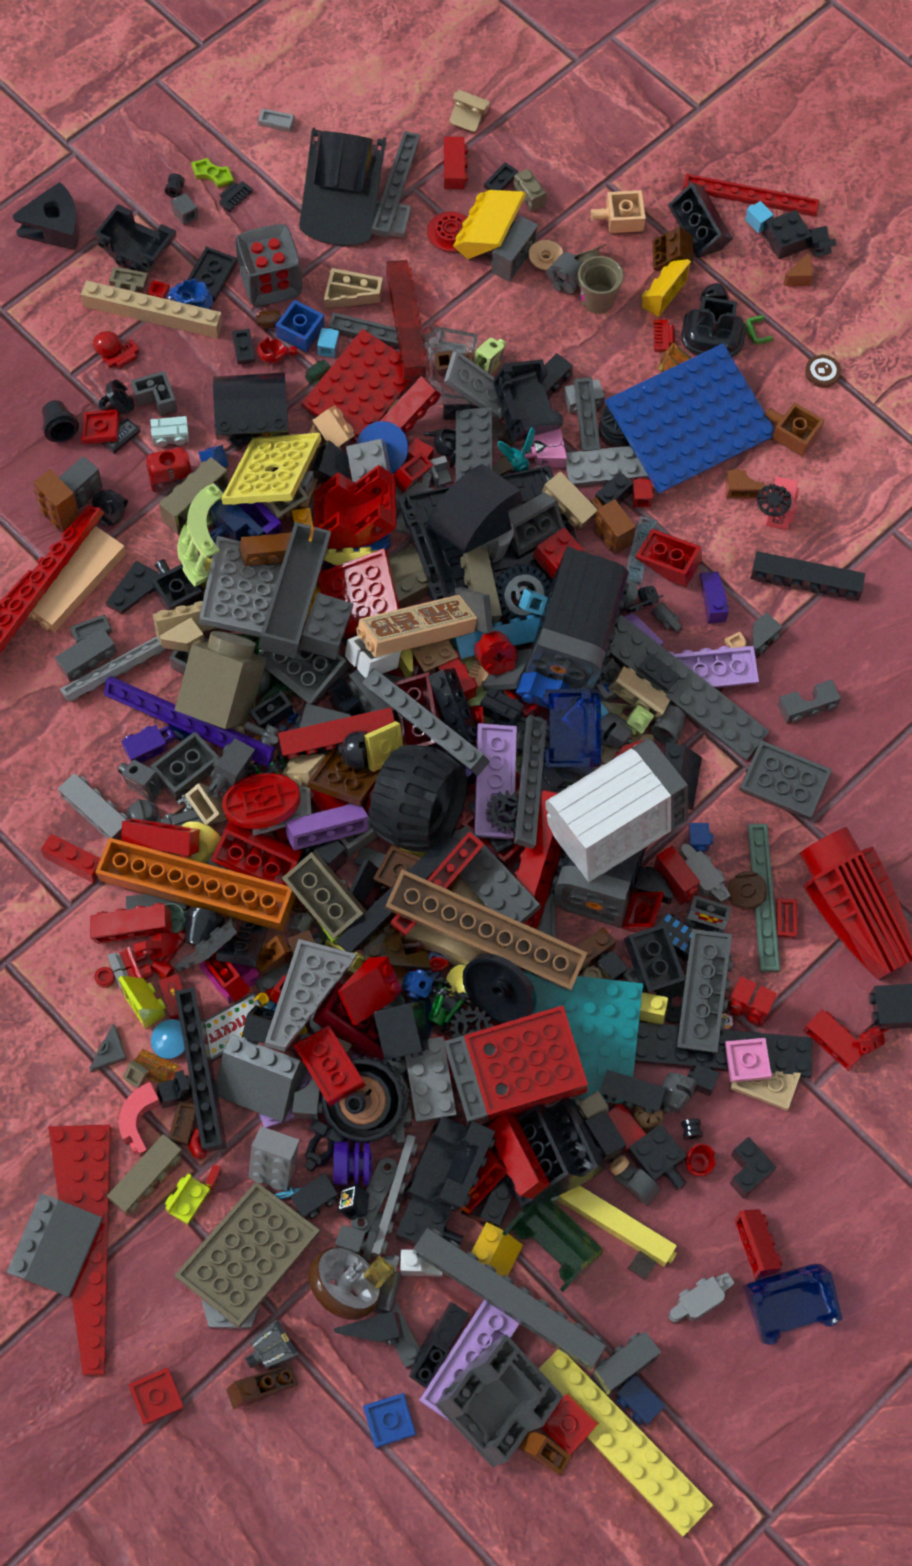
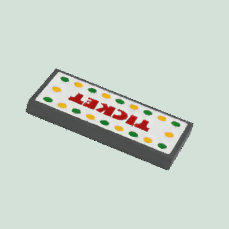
[205,992,261,1062]

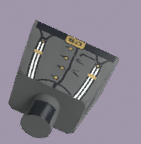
[118,760,164,803]
[245,1320,299,1371]

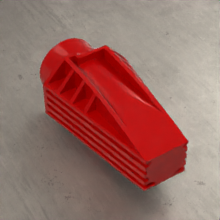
[799,827,912,980]

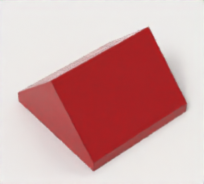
[621,891,664,933]

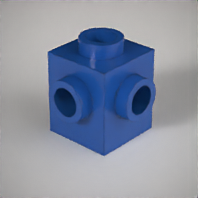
[401,969,433,1000]

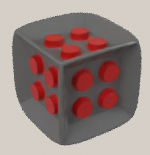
[236,224,303,306]

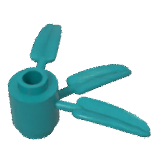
[498,427,535,475]

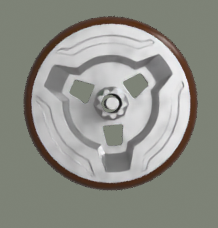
[308,1247,381,1320]

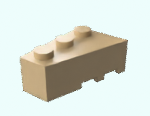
[324,268,384,309]

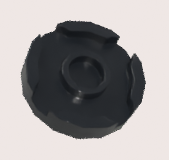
[98,379,134,414]
[92,489,128,526]

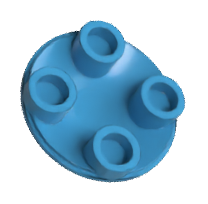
[151,1019,185,1059]

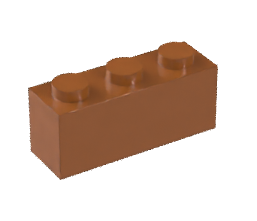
[239,532,292,566]

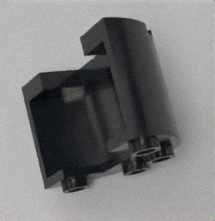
[95,204,176,273]

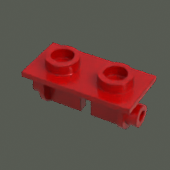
[853,1026,889,1054]

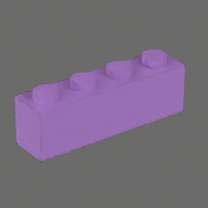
[286,804,368,850]

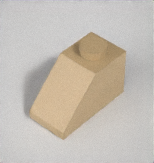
[159,618,205,652]

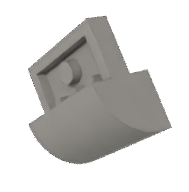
[475,524,514,563]

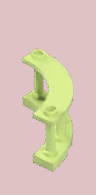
[177,483,224,586]

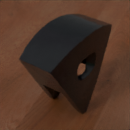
[13,182,79,249]

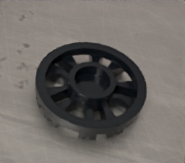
[757,484,792,517]

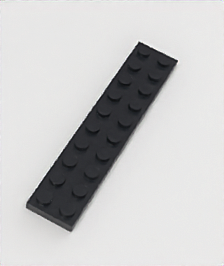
[635,1022,812,1078]

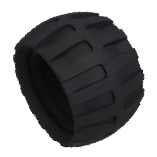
[369,745,468,852]

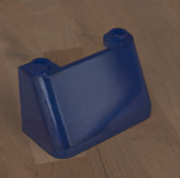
[542,689,601,767]
[743,1263,843,1345]

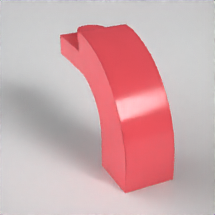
[119,1082,161,1158]

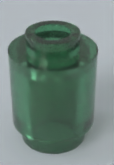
[305,360,331,385]

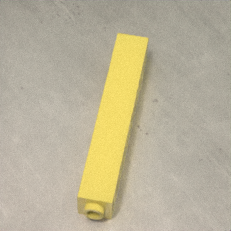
[558,1186,677,1267]

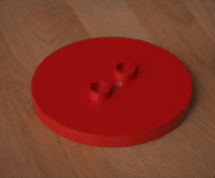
[222,773,301,829]

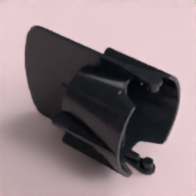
[299,127,386,245]

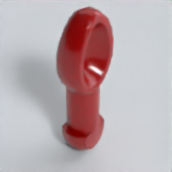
[410,957,449,972]

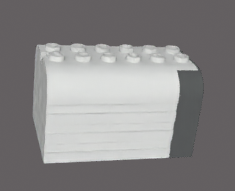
[545,738,688,882]

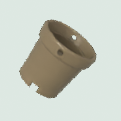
[578,256,624,314]

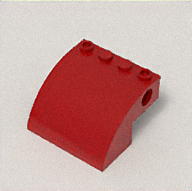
[314,464,397,549]

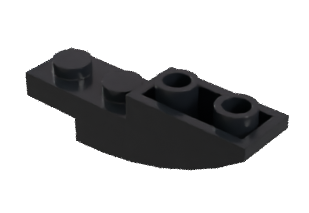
[409,1302,469,1389]

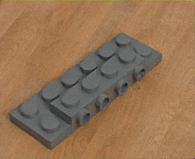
[677,929,733,1053]

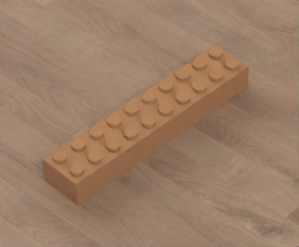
[384,869,587,991]

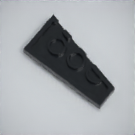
[216,921,268,967]

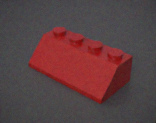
[210,821,301,886]

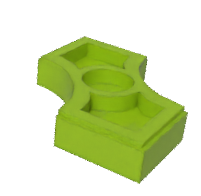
[191,158,234,188]

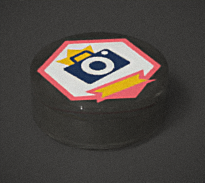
[722,1012,735,1030]

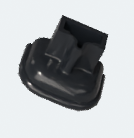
[681,296,747,357]

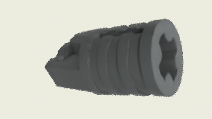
[651,602,683,634]

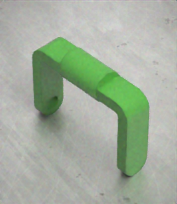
[746,315,773,345]

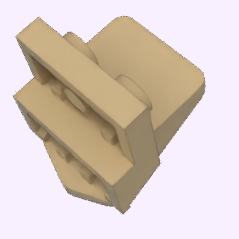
[449,89,490,132]

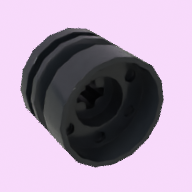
[599,405,630,448]

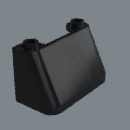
[494,359,563,442]

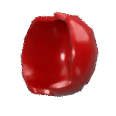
[92,331,121,357]
[685,1143,716,1177]

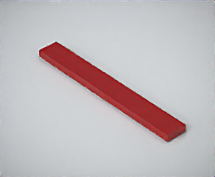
[682,174,820,217]

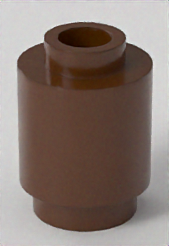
[256,310,282,330]

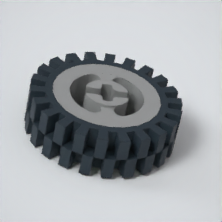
[495,564,550,621]

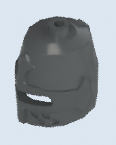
[650,705,686,746]
[594,712,633,749]
[661,1073,697,1114]

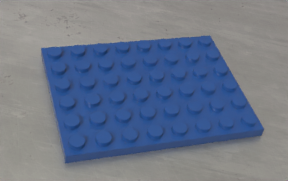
[605,343,775,494]

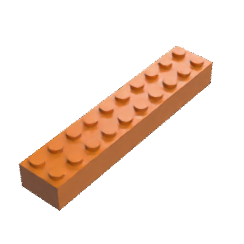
[95,838,296,932]

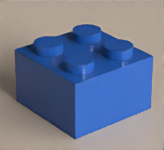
[276,300,325,352]

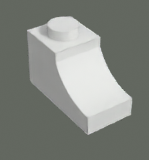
[400,1250,442,1277]

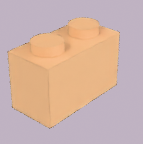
[312,406,356,447]

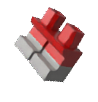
[107,947,153,994]

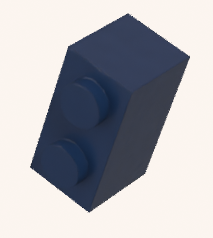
[615,1375,665,1427]

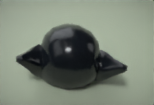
[423,428,456,468]

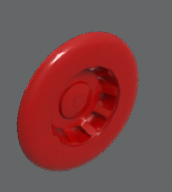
[427,211,468,252]

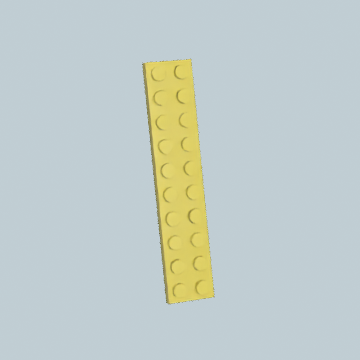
[539,1349,713,1537]

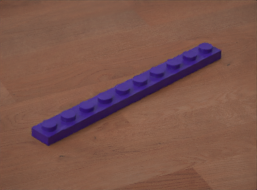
[104,676,275,767]

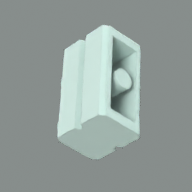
[150,416,189,447]

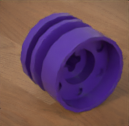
[333,1142,373,1186]

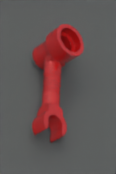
[151,930,185,979]

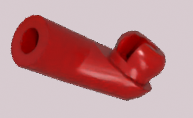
[188,1129,207,1159]

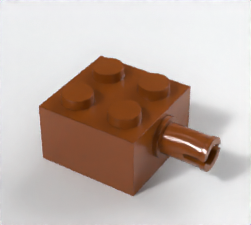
[765,402,825,456]
[590,497,636,555]

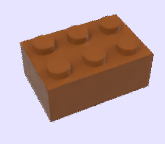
[33,469,79,533]

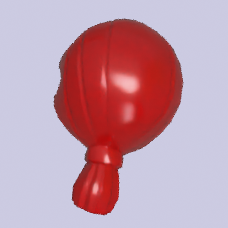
[257,337,298,365]

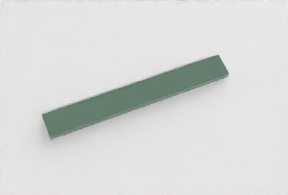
[747,824,780,973]

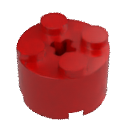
[474,630,517,675]

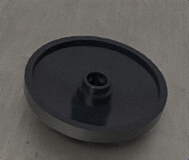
[462,954,537,1023]

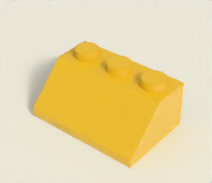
[641,259,691,317]
[471,1222,523,1277]

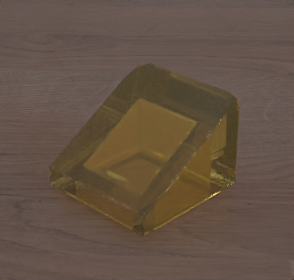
[363,1256,395,1289]

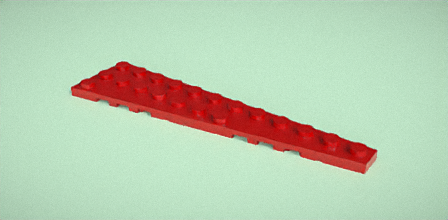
[0,505,104,653]
[48,1125,111,1376]

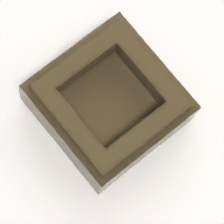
[122,1060,149,1088]

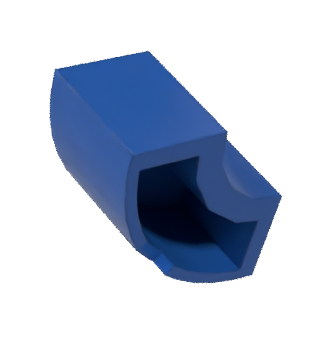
[516,672,574,712]

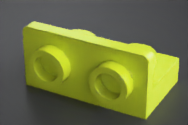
[165,1173,210,1225]

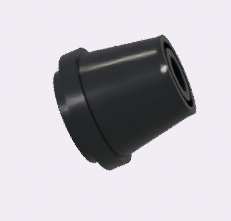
[42,400,79,443]
[184,907,224,946]

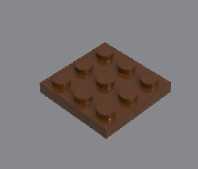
[307,748,382,806]

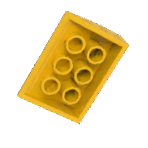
[453,190,526,260]

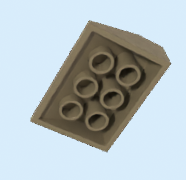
[389,544,437,609]

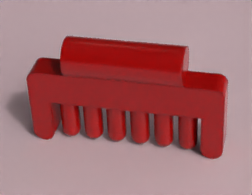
[653,319,675,352]
[102,339,139,369]

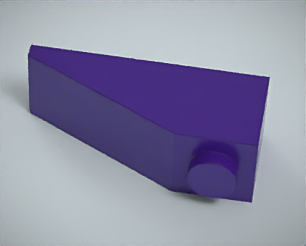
[700,571,729,623]

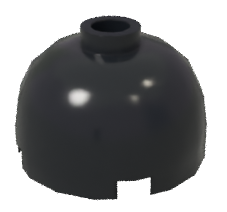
[339,731,368,770]

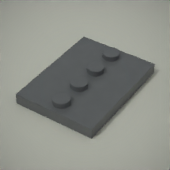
[739,740,832,820]

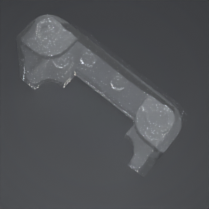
[422,327,478,405]

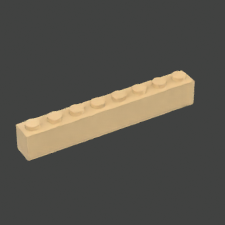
[81,280,223,339]

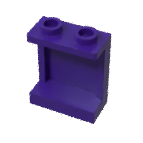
[239,502,282,535]

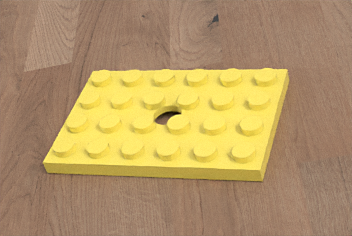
[221,433,322,505]

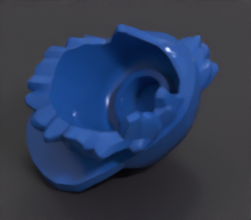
[167,279,213,309]

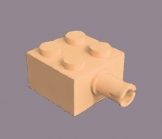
[591,190,646,233]

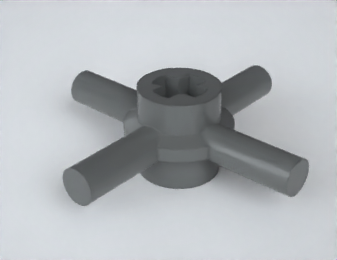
[243,721,283,748]

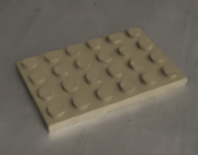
[174,1182,320,1328]

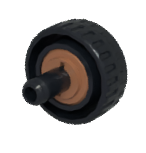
[322,1056,409,1143]

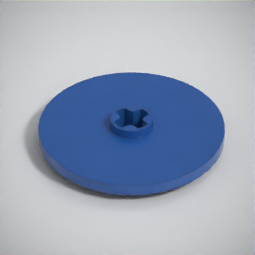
[356,421,409,474]

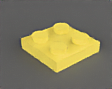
[364,721,403,772]

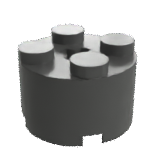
[546,252,583,294]

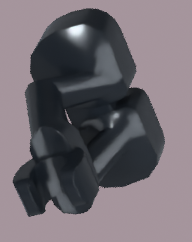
[305,1119,348,1172]

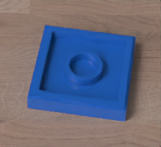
[363,1393,416,1449]

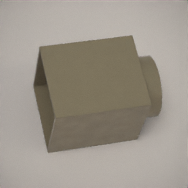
[175,631,267,729]

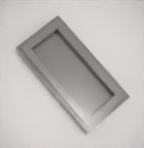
[258,108,295,132]

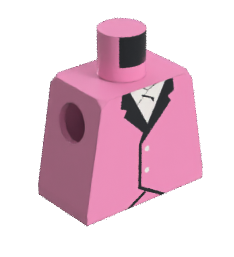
[524,429,567,468]

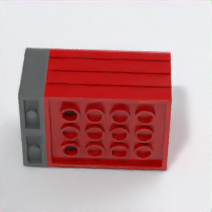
[444,1005,588,1125]

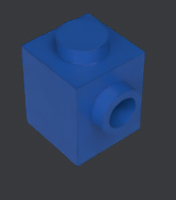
[688,823,713,853]

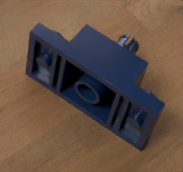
[209,483,265,543]

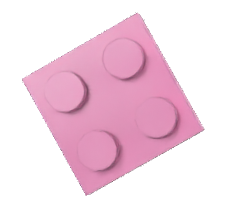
[725,1038,772,1082]

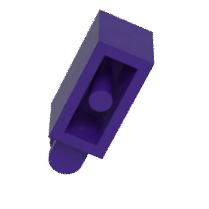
[121,725,177,763]

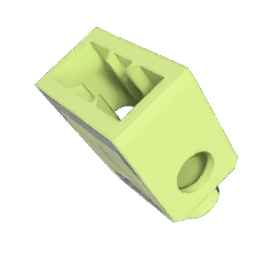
[474,338,507,375]

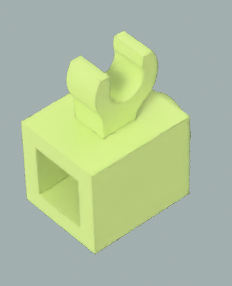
[626,705,654,736]

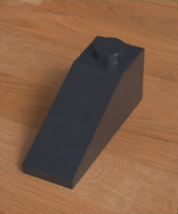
[334,1311,404,1346]

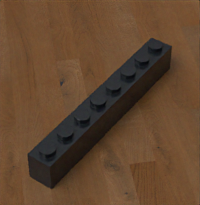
[175,987,227,1153]

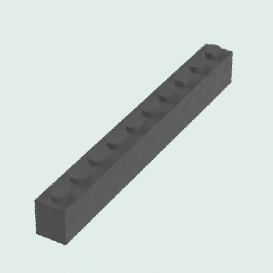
[413,1228,606,1371]

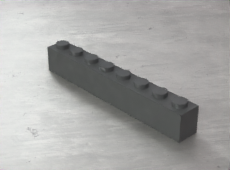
[362,668,490,777]

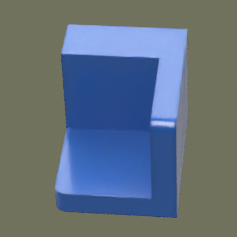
[198,445,228,468]

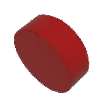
[94,967,115,988]

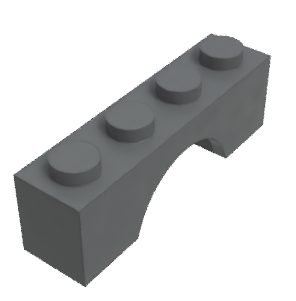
[292,1033,323,1120]

